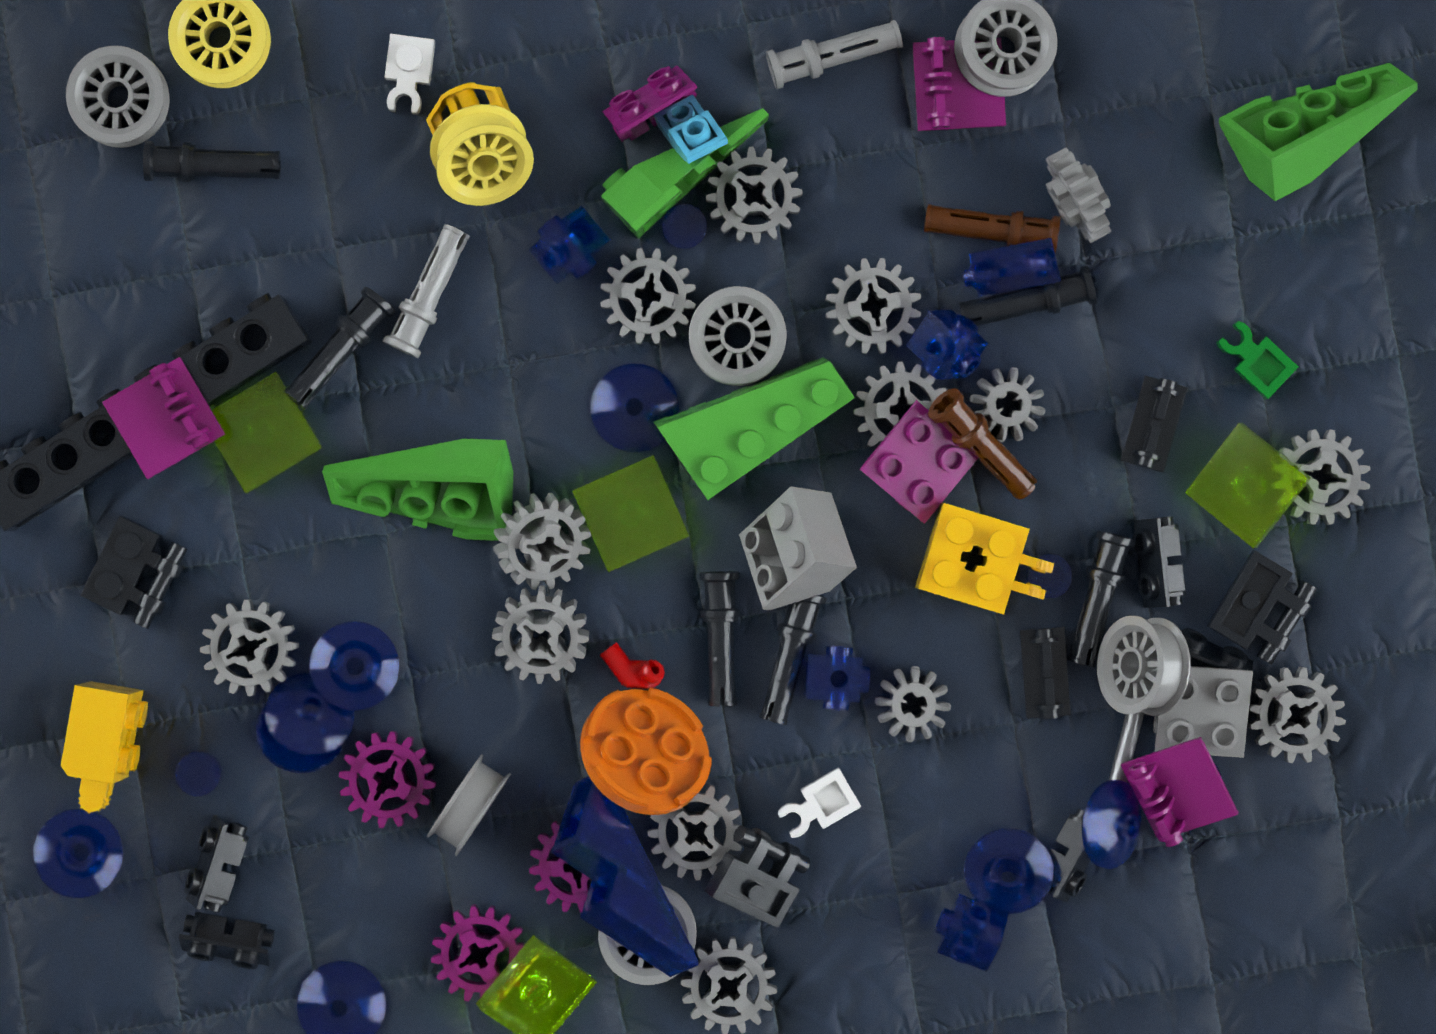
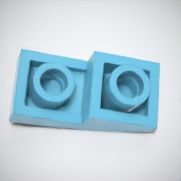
[654,94,728,164]

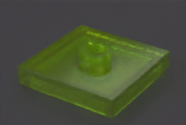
[212,371,323,494]
[1185,423,1311,548]
[572,455,689,572]
[476,935,597,1034]

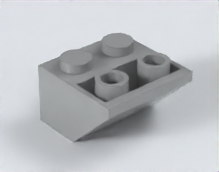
[739,486,857,610]

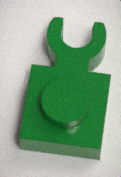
[1216,321,1299,400]

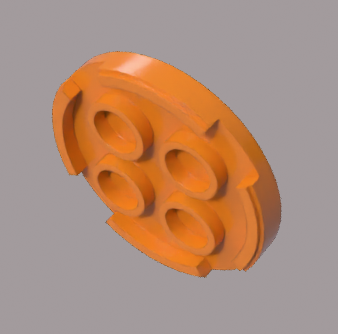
[580,687,712,815]

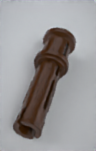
[924,204,1061,255]
[928,388,1037,500]

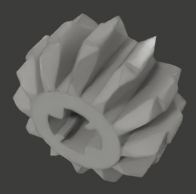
[969,367,1045,443]
[875,666,951,742]

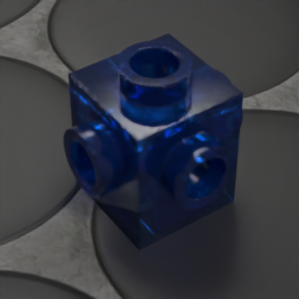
[529,206,610,284]
[906,310,989,380]
[805,646,870,710]
[935,894,1009,972]

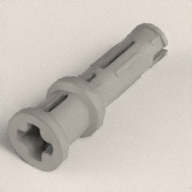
[766,20,903,90]
[382,224,470,359]

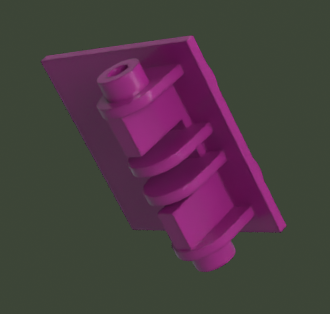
[912,37,1006,131]
[602,65,697,142]
[102,357,225,480]
[860,400,978,524]
[1121,737,1239,847]

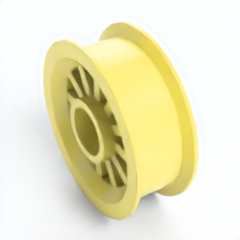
[168,0,271,88]
[430,104,534,206]

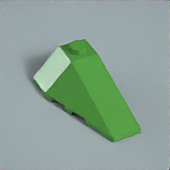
[1219,63,1418,201]
[601,108,769,239]
[322,439,514,541]

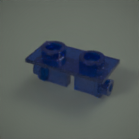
[963,238,1061,297]

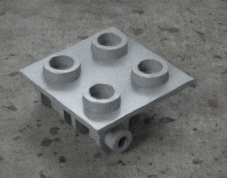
[1153,666,1253,758]

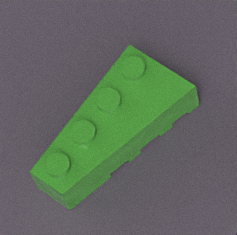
[653,357,855,500]

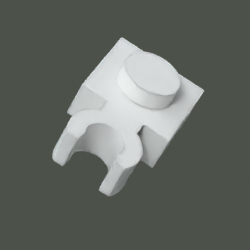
[384,34,436,115]
[778,767,861,838]

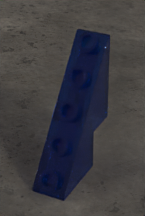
[551,776,699,977]

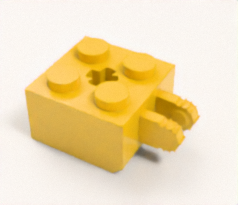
[915,503,1054,615]
[61,681,148,814]

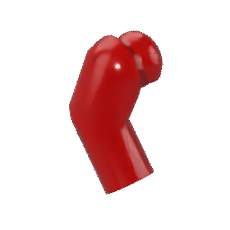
[600,642,665,689]

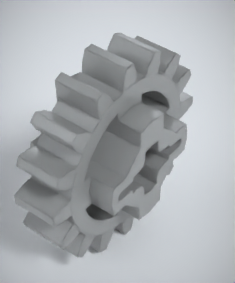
[706,146,802,245]
[1046,147,1111,243]
[600,248,696,345]
[825,258,921,354]
[853,362,946,447]
[1272,429,1370,525]
[493,493,591,590]
[492,586,589,684]
[200,599,299,696]
[1247,667,1346,763]
[648,785,742,880]
[681,936,777,1034]

